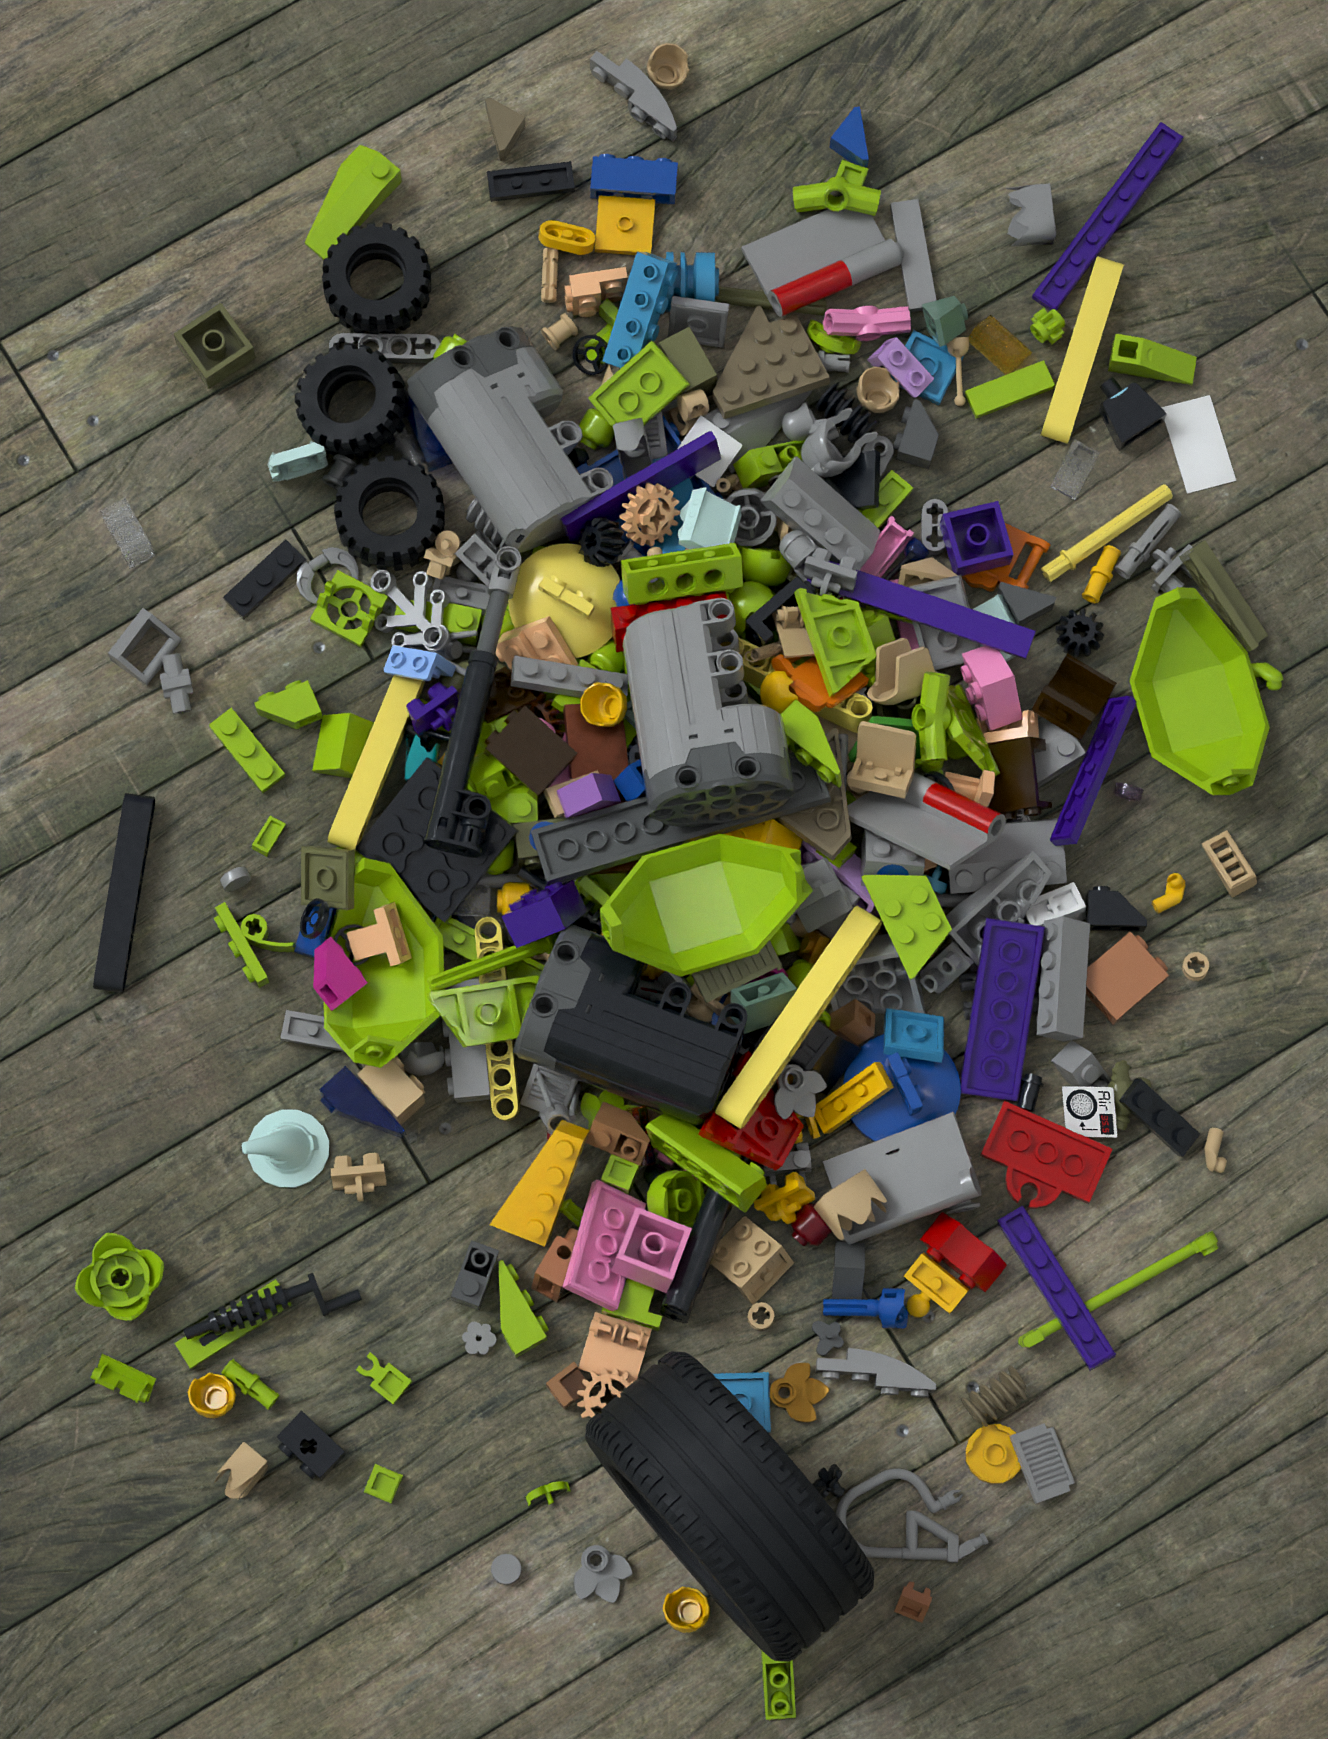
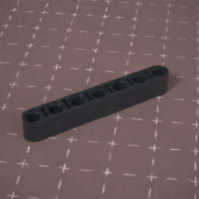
[93,793,155,993]

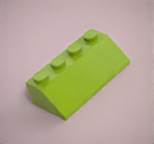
[645,1113,767,1213]

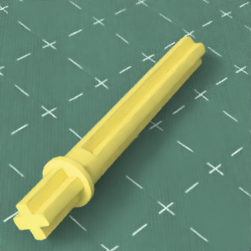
[1041,484,1173,582]

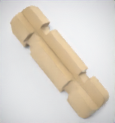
[541,247,559,303]

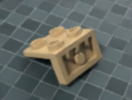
[710,1216,794,1305]

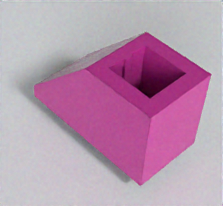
[313,937,368,1011]

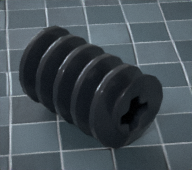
[816,382,880,444]

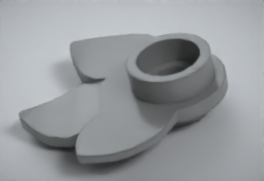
[774,1064,827,1119]
[574,1545,632,1603]

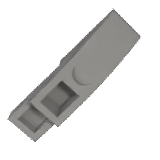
[590,51,677,142]
[815,1348,936,1397]

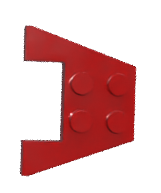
[698,1051,804,1171]

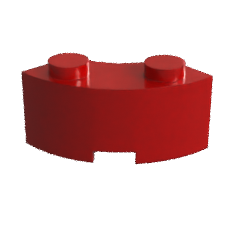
[920,1212,1007,1293]

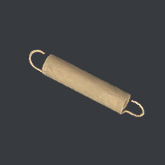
[745,641,783,662]

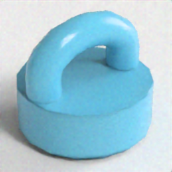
[923,865,948,895]

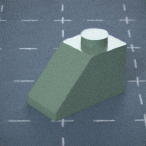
[922,296,968,346]
[731,972,797,1034]

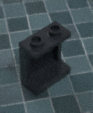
[745,576,817,647]

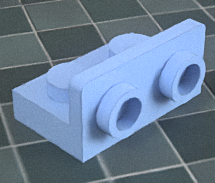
[384,645,456,681]

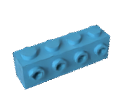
[602,252,677,368]

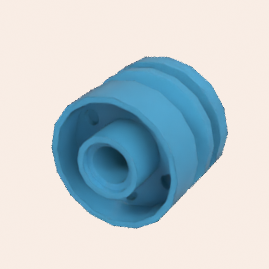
[665,252,719,312]

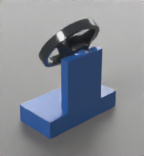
[294,898,337,958]

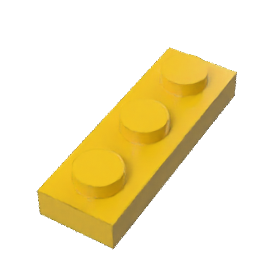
[815,1062,894,1134]

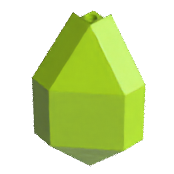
[1130,587,1270,795]
[600,833,813,977]
[324,858,445,1068]

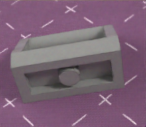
[108,608,182,685]

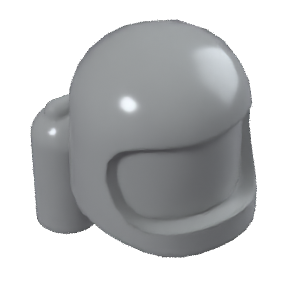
[782,401,839,441]
[779,530,818,581]

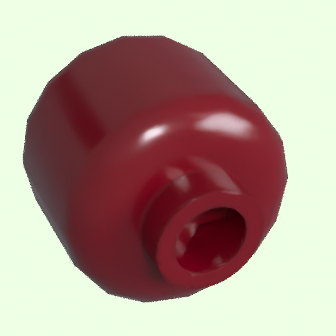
[791,1202,832,1246]

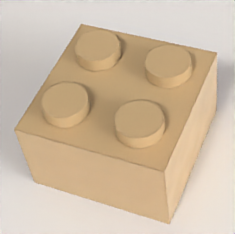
[357,1056,425,1127]

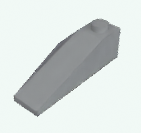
[703,390,812,474]
[1034,717,1086,788]

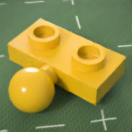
[904,1252,970,1318]

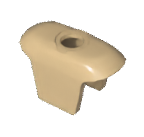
[867,638,938,705]

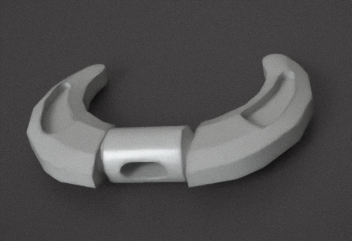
[297,547,359,605]

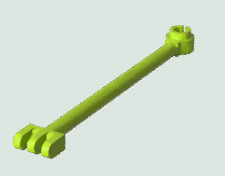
[1018,1231,1219,1347]

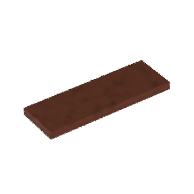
[563,704,638,875]

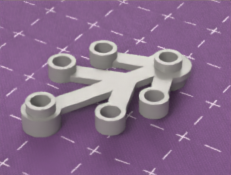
[371,570,450,652]

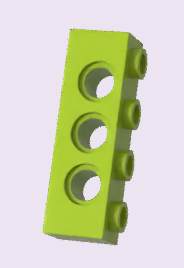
[621,543,743,605]

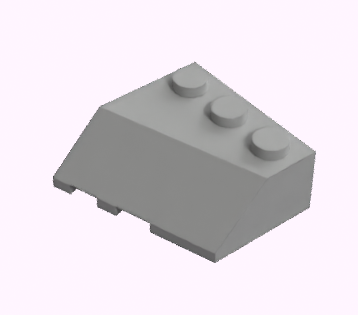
[830,934,926,1014]

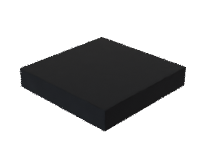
[825,450,880,511]

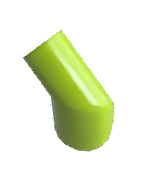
[1251,662,1283,690]

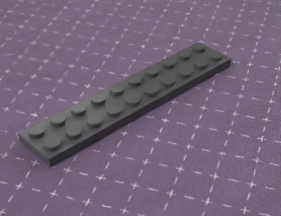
[531,752,831,886]

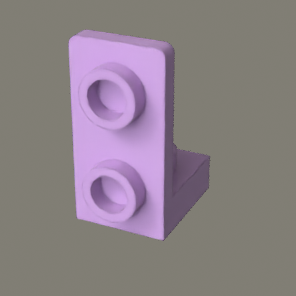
[867,337,934,398]

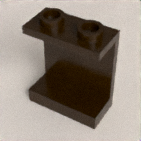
[1031,653,1117,740]
[484,706,577,800]
[988,737,1052,821]

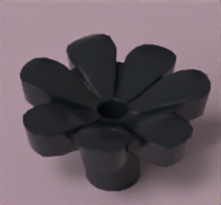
[812,1464,845,1498]

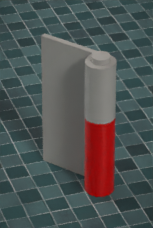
[741,209,904,317]
[847,772,1006,870]

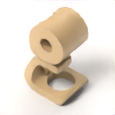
[669,389,709,436]

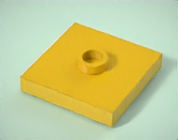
[595,195,655,255]

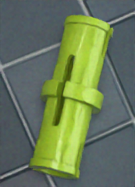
[221,1359,280,1410]

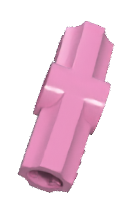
[823,306,911,341]

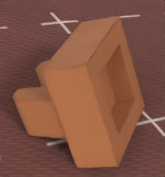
[894,1582,933,1623]

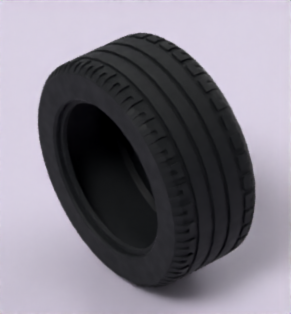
[585,1351,874,1662]

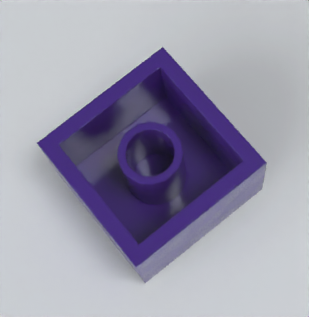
[939,501,1014,576]
[501,880,587,948]

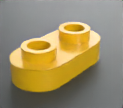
[538,220,595,255]

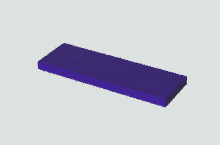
[561,431,721,544]
[960,918,1045,1101]

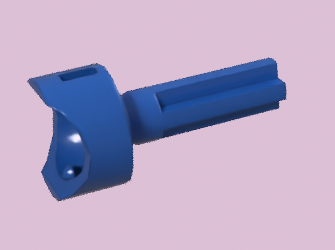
[823,1288,908,1329]

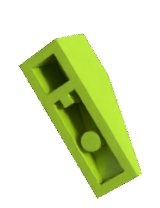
[395,600,483,646]

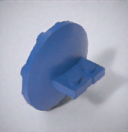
[843,1034,961,1142]

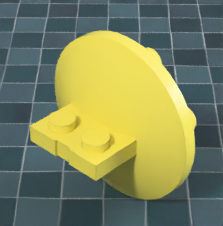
[508,543,620,659]

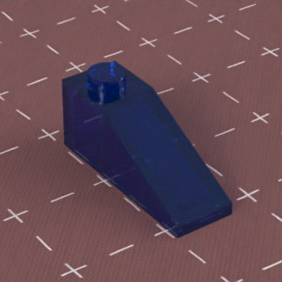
[406,396,453,472]
[319,1066,406,1138]

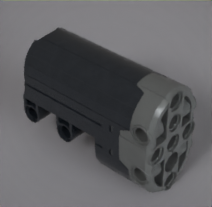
[513,924,748,1126]

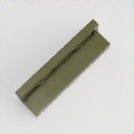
[1179,540,1268,651]

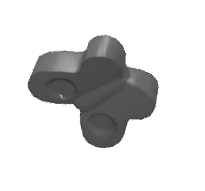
[812,1321,844,1356]

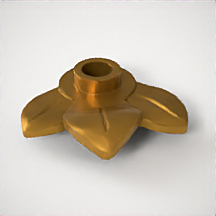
[770,1363,829,1422]

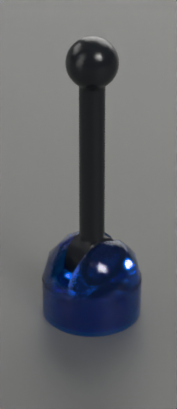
[883,537,929,581]

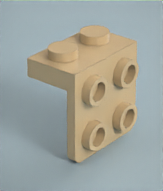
[848,721,916,798]

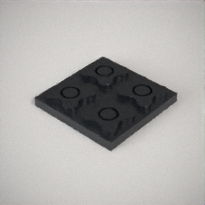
[356,757,519,923]

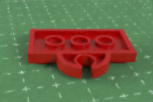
[980,1101,1113,1209]

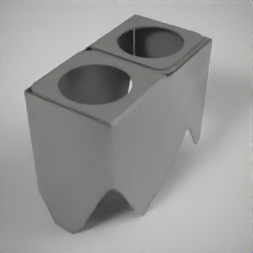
[1006,183,1056,246]
[613,418,653,480]

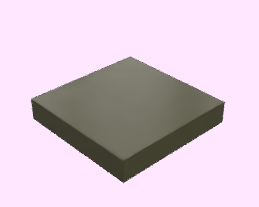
[301,845,355,910]

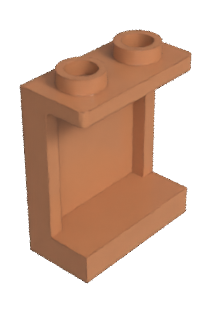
[1086,932,1169,1026]

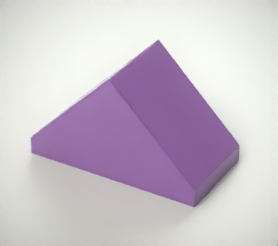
[556,773,621,819]

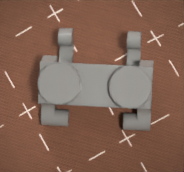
[762,1143,812,1185]

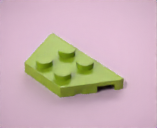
[794,588,876,697]
[946,684,1000,776]
[861,875,952,980]
[427,975,539,1048]

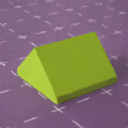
[312,713,374,778]

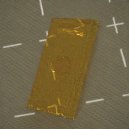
[969,315,1032,375]

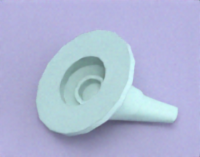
[242,1110,329,1188]

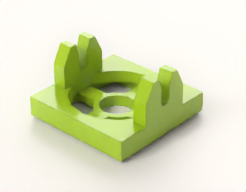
[310,570,389,648]

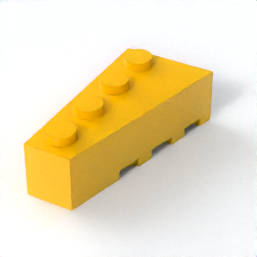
[490,1120,590,1247]

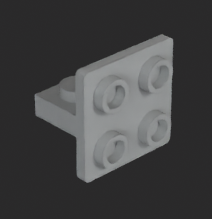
[791,858,853,933]

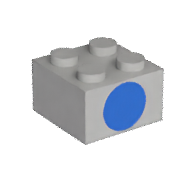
[861,828,925,886]

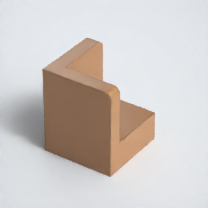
[829,998,875,1045]
[546,1362,586,1410]

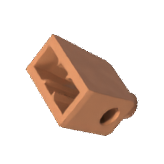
[531,1228,578,1302]

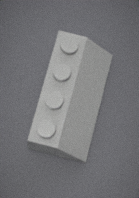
[760,456,880,570]
[945,818,1067,894]

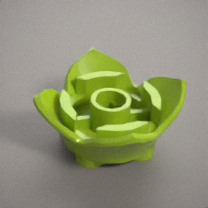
[75,1233,164,1321]

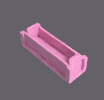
[859,516,914,604]

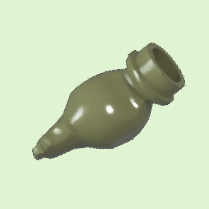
[1108,1060,1151,1130]

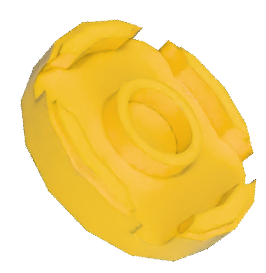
[965,1424,1021,1484]

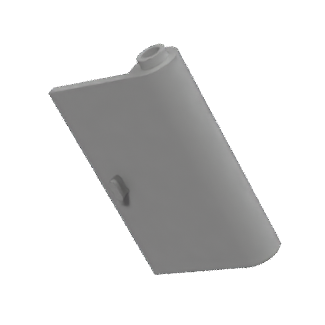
[823,1112,981,1245]

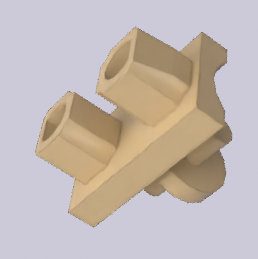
[424,530,461,579]
[331,1153,386,1202]

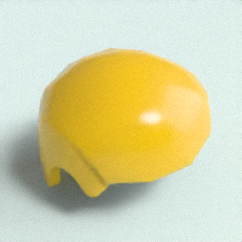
[760,671,798,714]
[580,682,627,727]
[187,1372,236,1418]
[662,1586,710,1633]

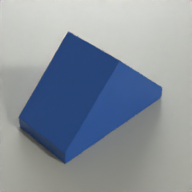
[829,106,869,168]

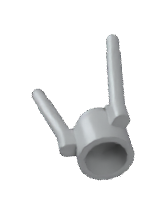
[435,630,478,676]
[536,1072,581,1134]

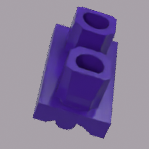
[406,682,458,736]

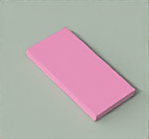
[563,1179,646,1312]

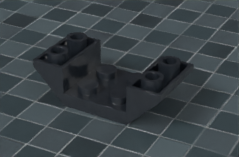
[736,1013,862,1095]

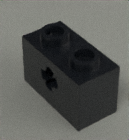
[277,1410,346,1481]

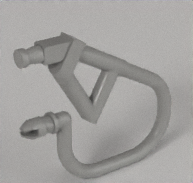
[836,1468,989,1563]

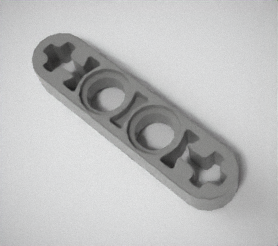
[329,333,440,363]

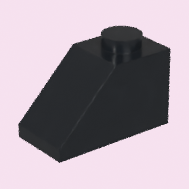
[1086,886,1147,932]

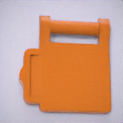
[961,523,1051,592]
[771,654,869,712]

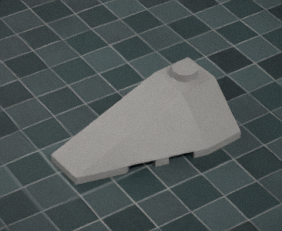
[946,851,1052,967]

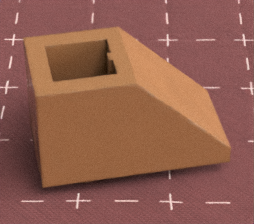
[585,1102,650,1165]

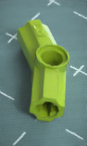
[793,176,881,216]
[911,672,951,763]

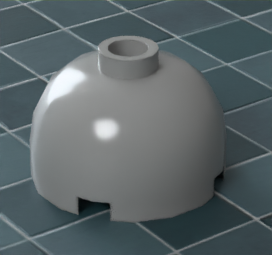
[725,488,777,546]

